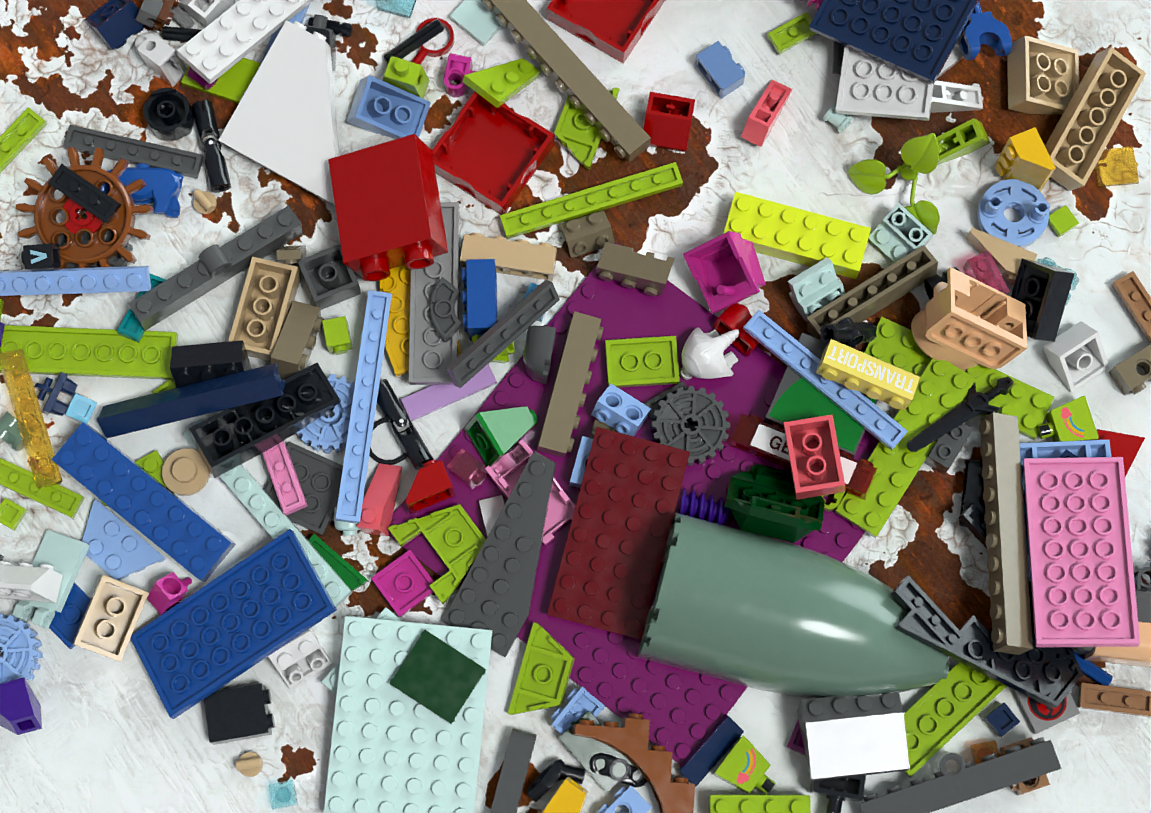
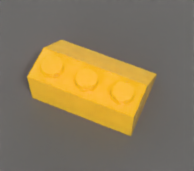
[995,127,1056,192]

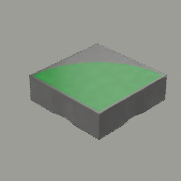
[763,333,878,461]

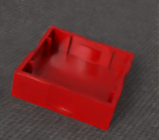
[546,0,665,64]
[432,92,555,215]

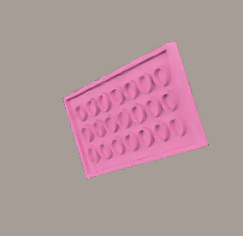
[1023,457,1140,647]

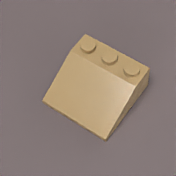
[1007,36,1079,115]

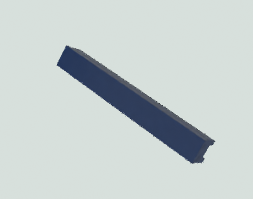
[96,363,286,439]

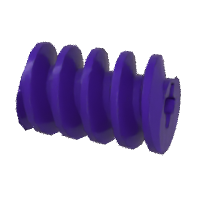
[679,488,730,525]

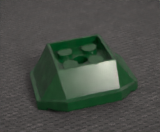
[724,464,825,543]

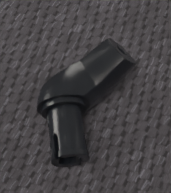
[526,759,585,802]

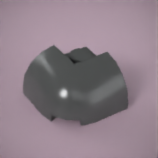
[523,326,556,385]

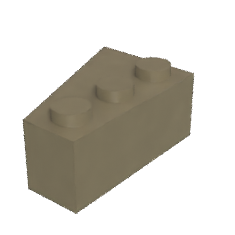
[595,242,675,297]
[270,301,324,379]

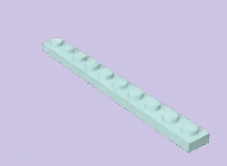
[183,418,353,608]

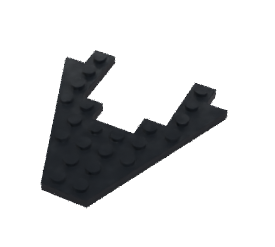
[890,500,1083,709]

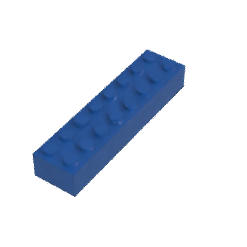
[51,422,236,582]

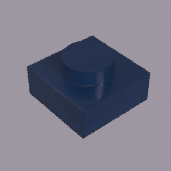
[984,702,1020,738]

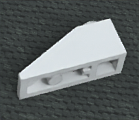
[930,80,983,113]

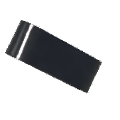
[959,459,985,527]

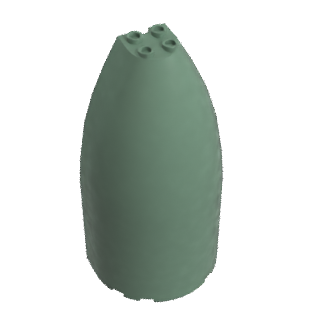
[637,513,949,698]

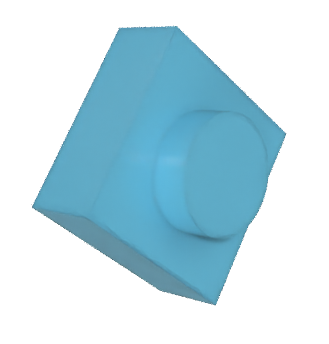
[64,392,97,424]

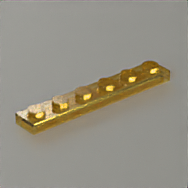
[0,349,62,489]

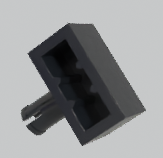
[810,775,866,813]

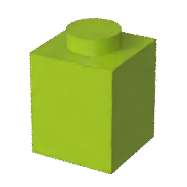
[322,316,353,355]

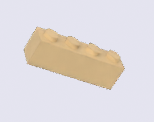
[460,233,557,281]

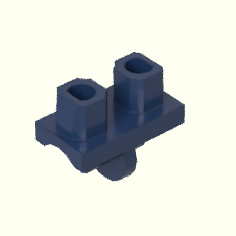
[34,372,78,416]

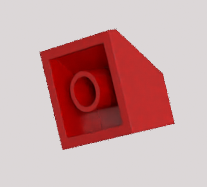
[406,460,456,514]

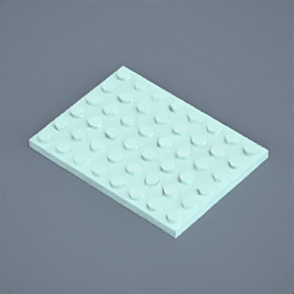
[324,616,492,813]

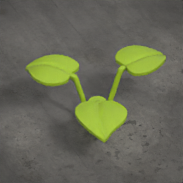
[848,133,940,235]

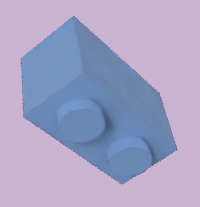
[695,41,745,99]

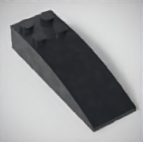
[189,363,341,478]

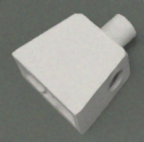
[135,34,187,87]

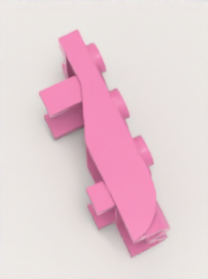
[485,439,575,546]

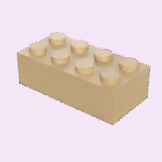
[228,257,301,361]

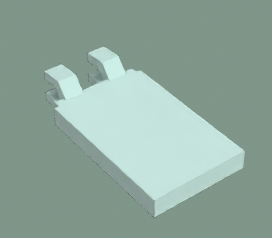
[450,0,502,46]
[12,530,90,629]

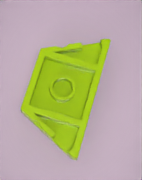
[554,88,620,170]
[507,622,575,715]

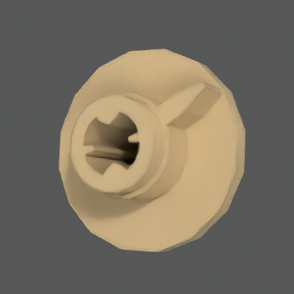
[162,449,210,496]

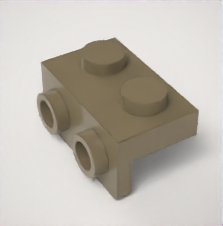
[560,210,615,258]

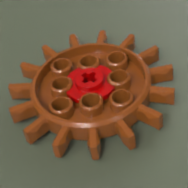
[15,147,154,269]

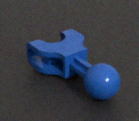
[959,1,1012,60]

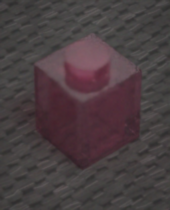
[447,448,487,490]

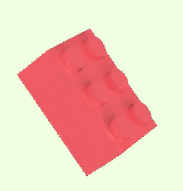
[784,415,845,500]

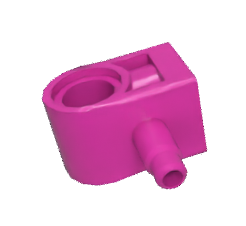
[443,53,477,98]
[147,572,192,616]

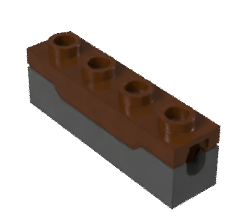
[135,0,180,32]

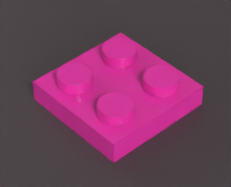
[371,550,434,617]

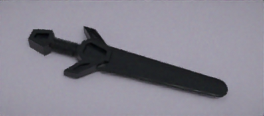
[907,376,1014,452]

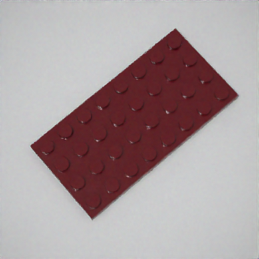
[547,427,690,640]

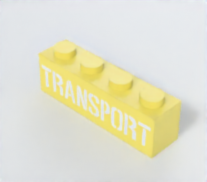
[816,339,920,411]

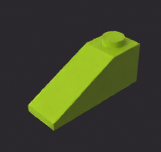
[936,118,991,165]

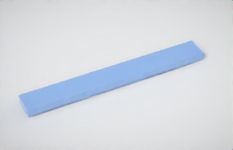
[743,310,908,451]

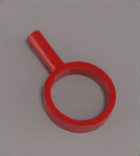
[411,18,454,65]

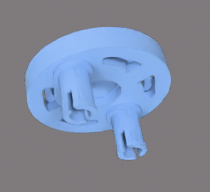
[977,179,1050,248]

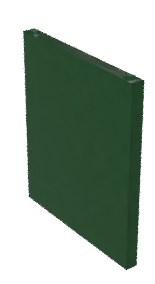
[390,630,486,724]

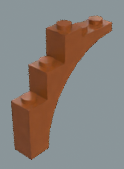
[572,714,695,813]

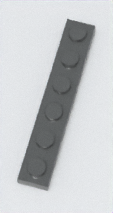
[63,125,204,179]
[446,280,560,388]

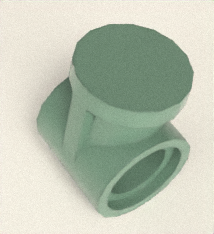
[0,411,33,451]

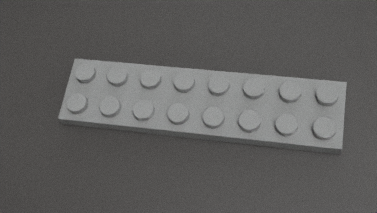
[409,202,459,385]

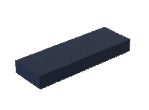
[677,714,744,787]

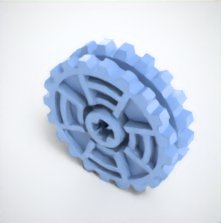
[296,374,355,454]
[0,614,43,684]

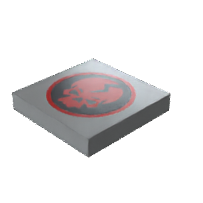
[1013,689,1080,734]

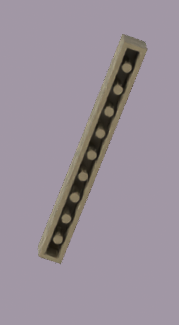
[481,0,651,163]
[979,412,1033,655]

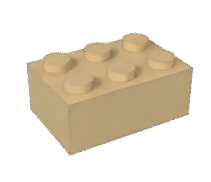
[72,575,149,662]

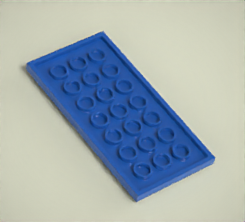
[130,529,337,719]

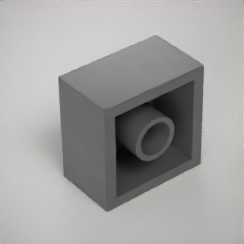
[298,244,361,310]

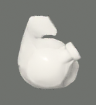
[680,327,739,380]

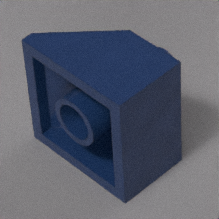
[84,0,144,50]

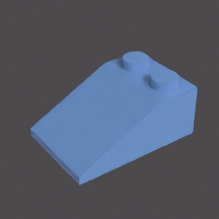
[346,75,431,139]

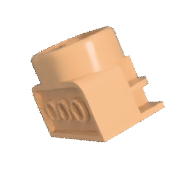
[911,267,1027,371]

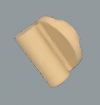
[193,189,217,214]
[236,752,263,777]

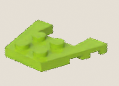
[388,504,486,604]

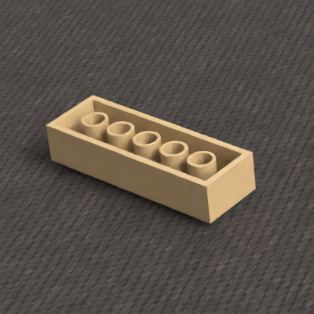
[1045,47,1146,191]

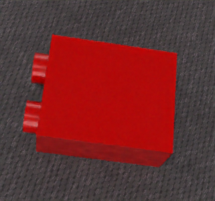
[328,134,448,281]

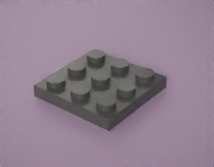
[265,442,343,536]

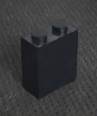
[204,684,275,745]

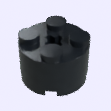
[143,87,194,141]

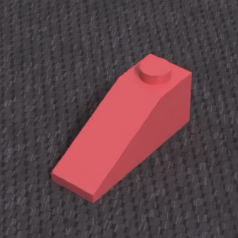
[741,80,792,147]
[357,463,403,537]

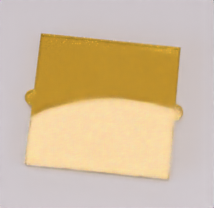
[1093,147,1139,187]

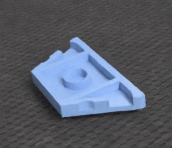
[82,499,166,581]

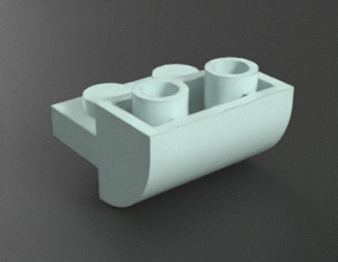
[868,203,934,263]
[788,257,845,322]

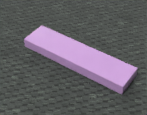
[401,364,497,421]

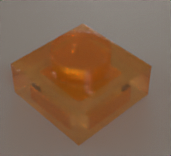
[970,740,1000,765]

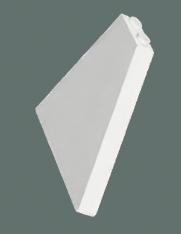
[218,20,339,206]

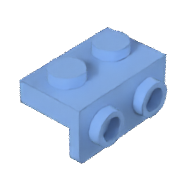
[551,686,605,734]

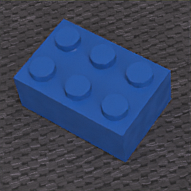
[462,259,498,341]

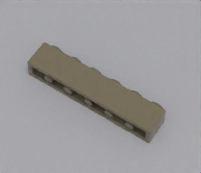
[807,245,938,340]
[536,311,604,458]

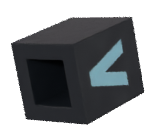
[21,244,61,269]

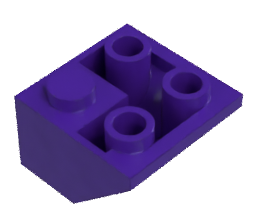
[0,677,42,735]

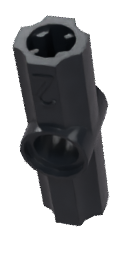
[820,317,877,348]

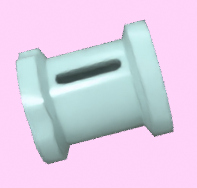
[823,103,853,134]

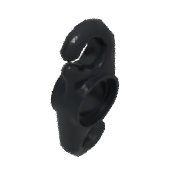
[589,752,647,788]

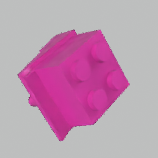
[683,231,766,314]

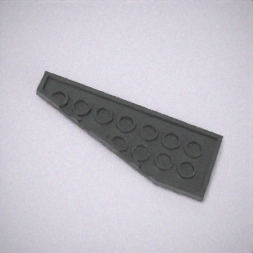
[442,451,556,657]

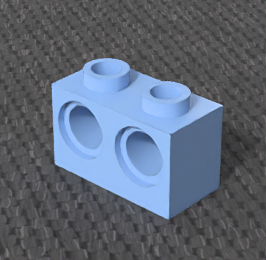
[591,384,651,437]

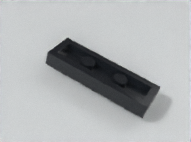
[48,163,122,224]

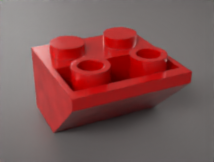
[643,92,695,152]

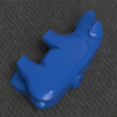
[100,164,183,218]

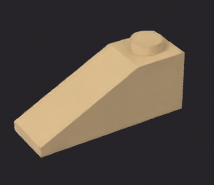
[966,227,1038,285]

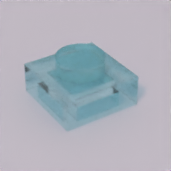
[268,780,298,810]

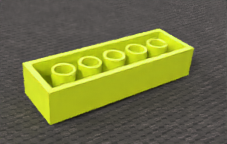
[723,192,871,279]

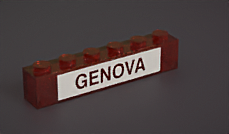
[731,414,877,500]

